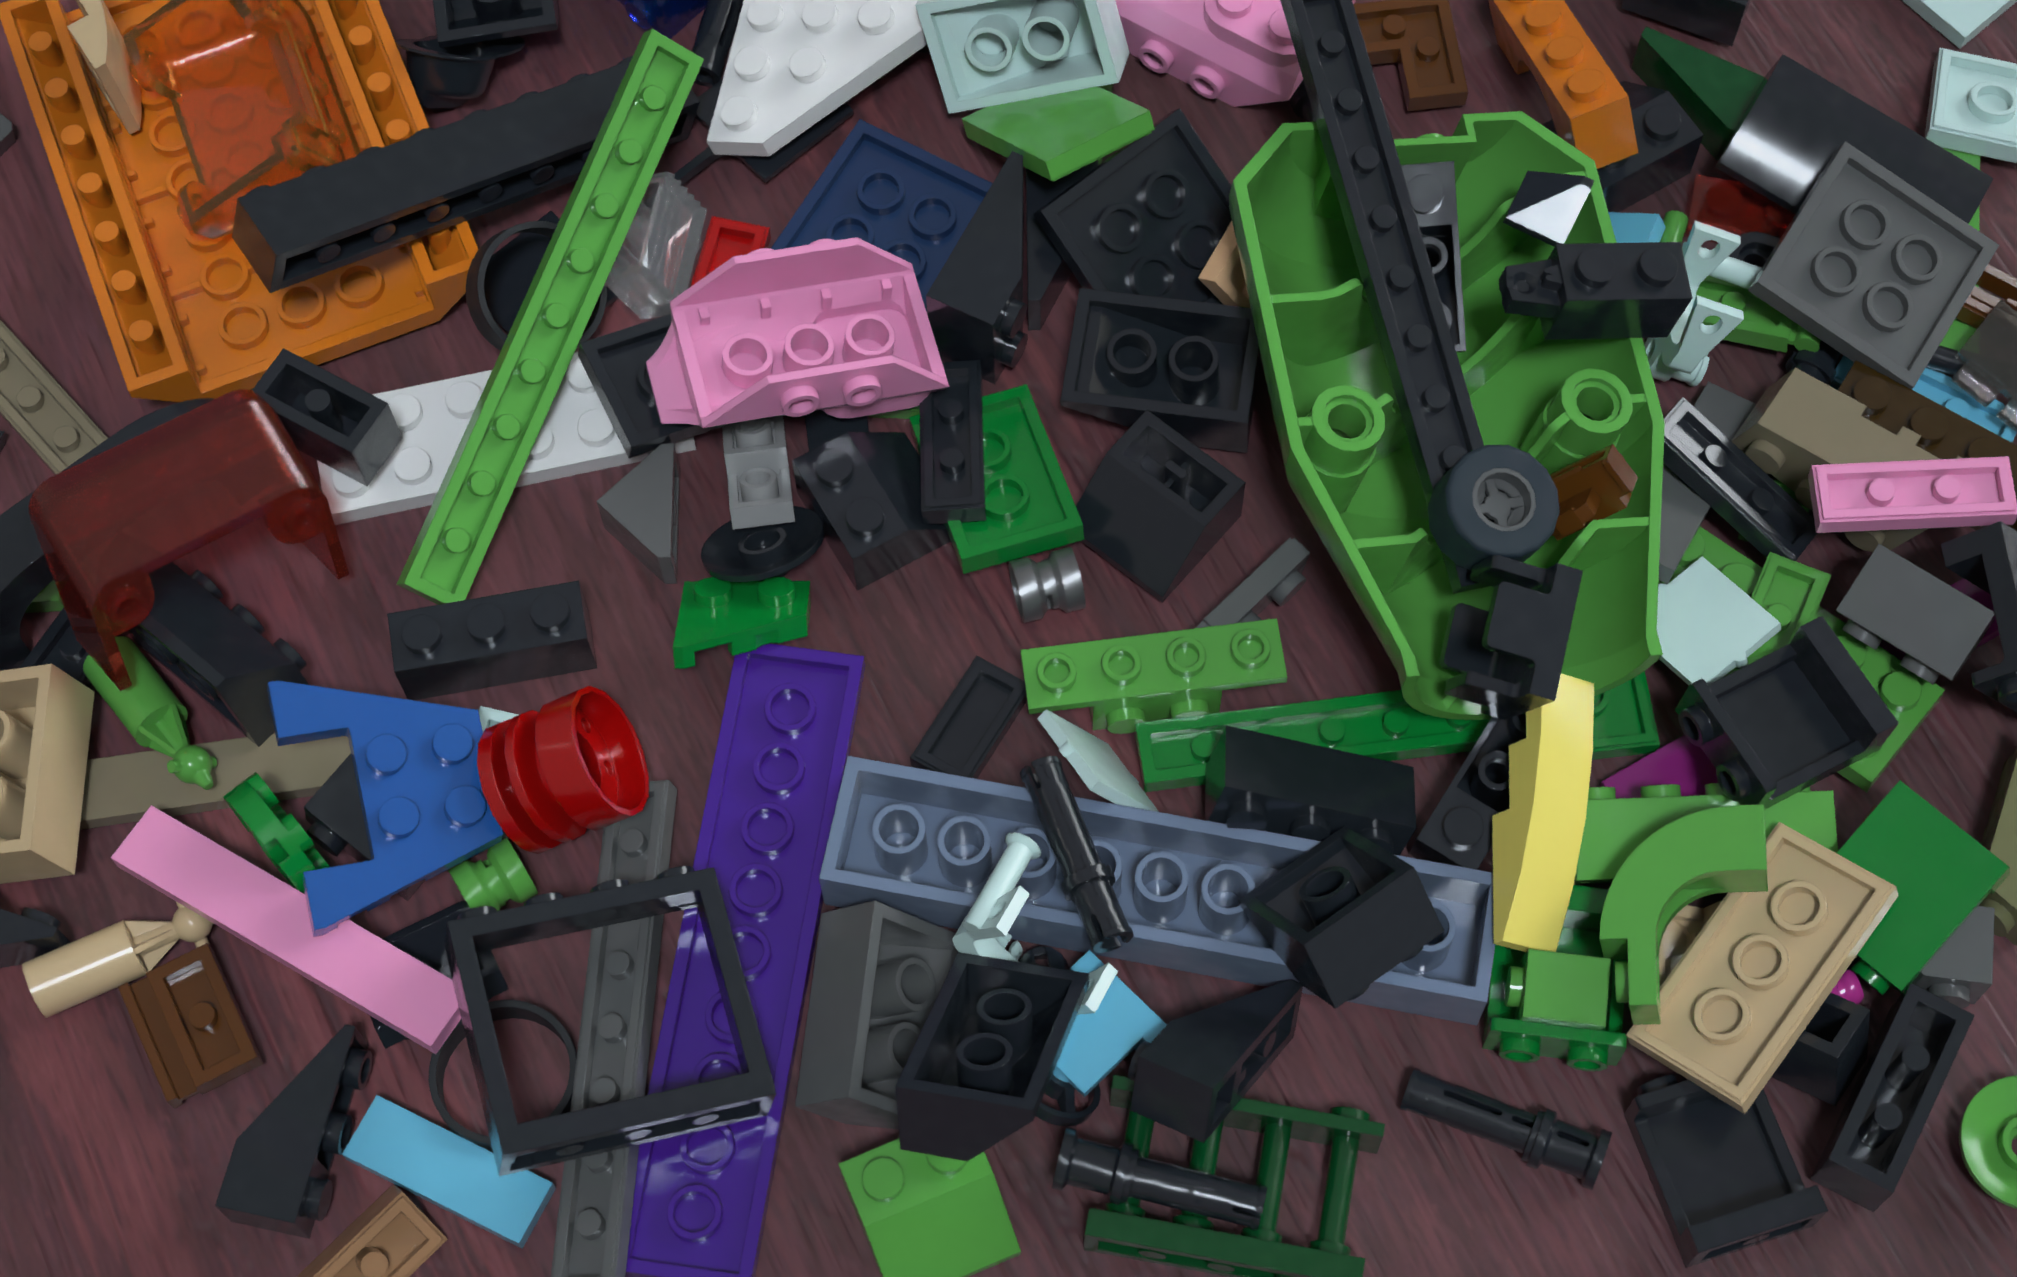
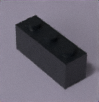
[387,580,597,700]
[1205,725,1416,856]
[1810,983,1975,1212]

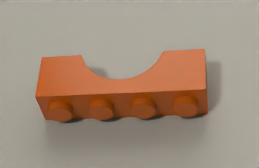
[1488,0,1639,169]

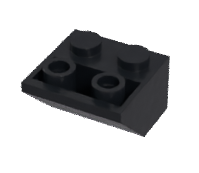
[1076,410,1246,603]

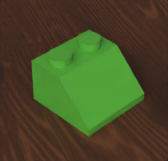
[839,1139,1021,1277]

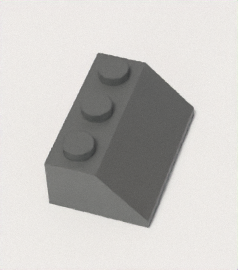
[795,901,959,1130]

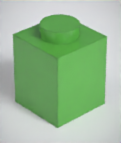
[1505,949,1611,1030]

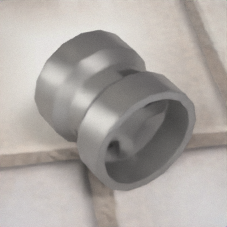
[1009,547,1086,623]

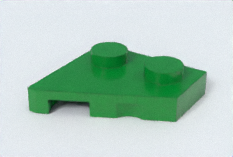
[673,577,811,669]

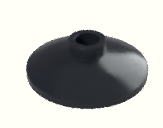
[701,506,825,582]

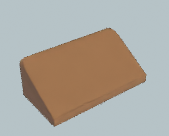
[296,1185,448,1277]

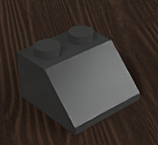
[1836,544,1996,685]

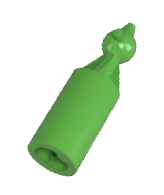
[83,636,217,790]

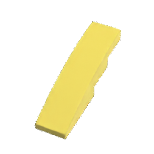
[1492,673,1594,952]

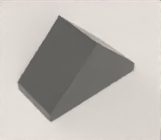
[597,443,681,584]

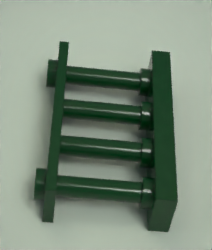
[1084,1075,1385,1277]

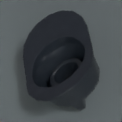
[395,35,525,108]

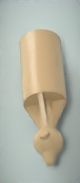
[22,901,214,1018]

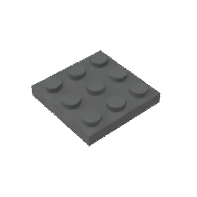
[1748,141,1999,389]

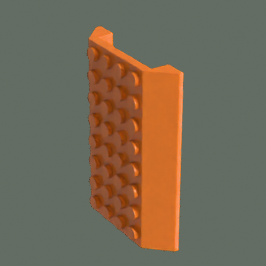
[0,0,479,402]

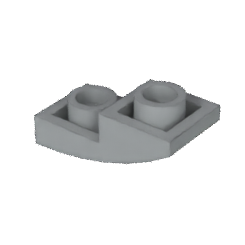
[722,415,795,530]

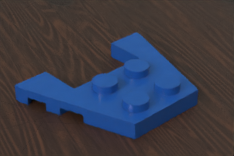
[267,681,504,937]

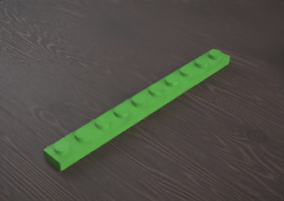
[396,29,704,605]

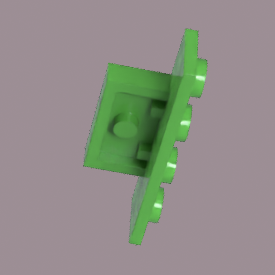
[1020,618,1288,734]

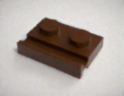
[118,943,264,1109]

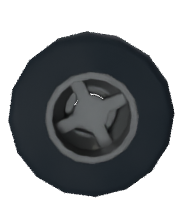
[1428,445,1560,571]

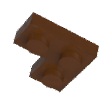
[1354,0,1468,111]

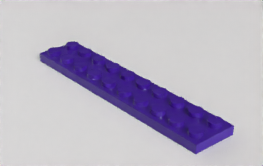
[625,644,865,1277]

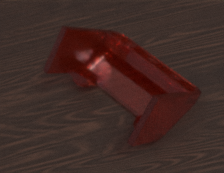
[29,389,349,691]

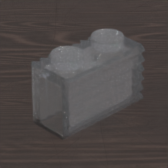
[605,172,707,320]

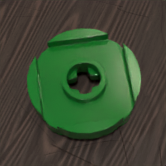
[223,772,330,894]

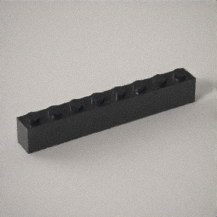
[232,56,700,293]

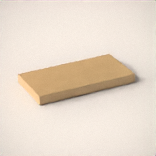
[1626,822,1898,1114]

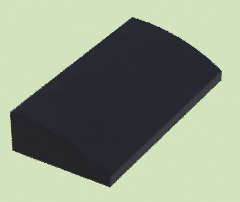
[1715,54,1994,224]

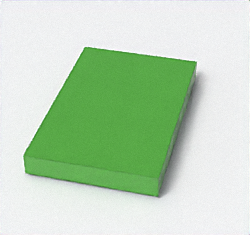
[962,86,1155,182]

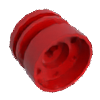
[477,685,649,854]

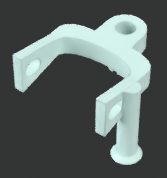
[1644,220,1762,387]
[952,832,1118,1015]

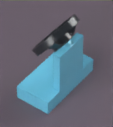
[1036,950,1167,1127]

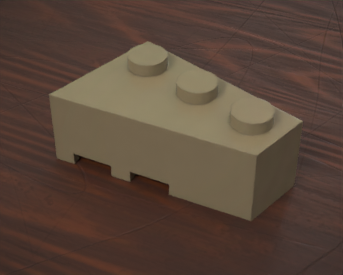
[1731,367,1962,553]

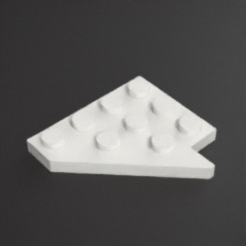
[707,0,927,156]

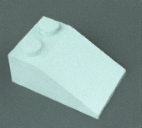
[915,0,1130,114]

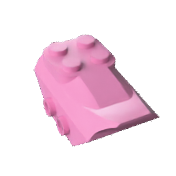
[1116,0,1356,107]
[646,237,949,428]

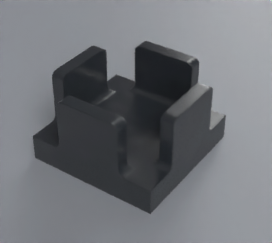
[1439,555,1583,720]

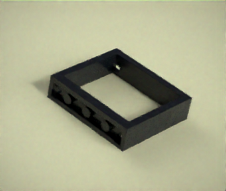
[444,866,776,1176]

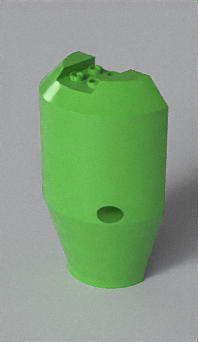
[1229,111,1665,720]

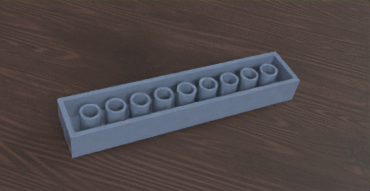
[819,756,1495,1026]

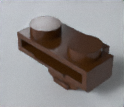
[1550,444,1638,541]

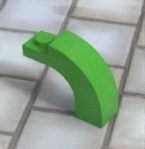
[1599,805,1768,1025]

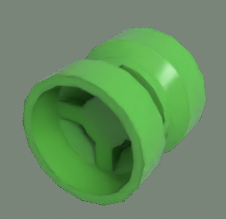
[448,838,538,911]

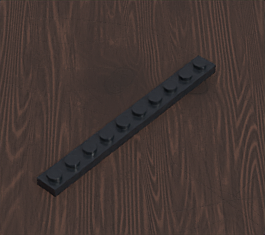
[1280,0,1495,594]

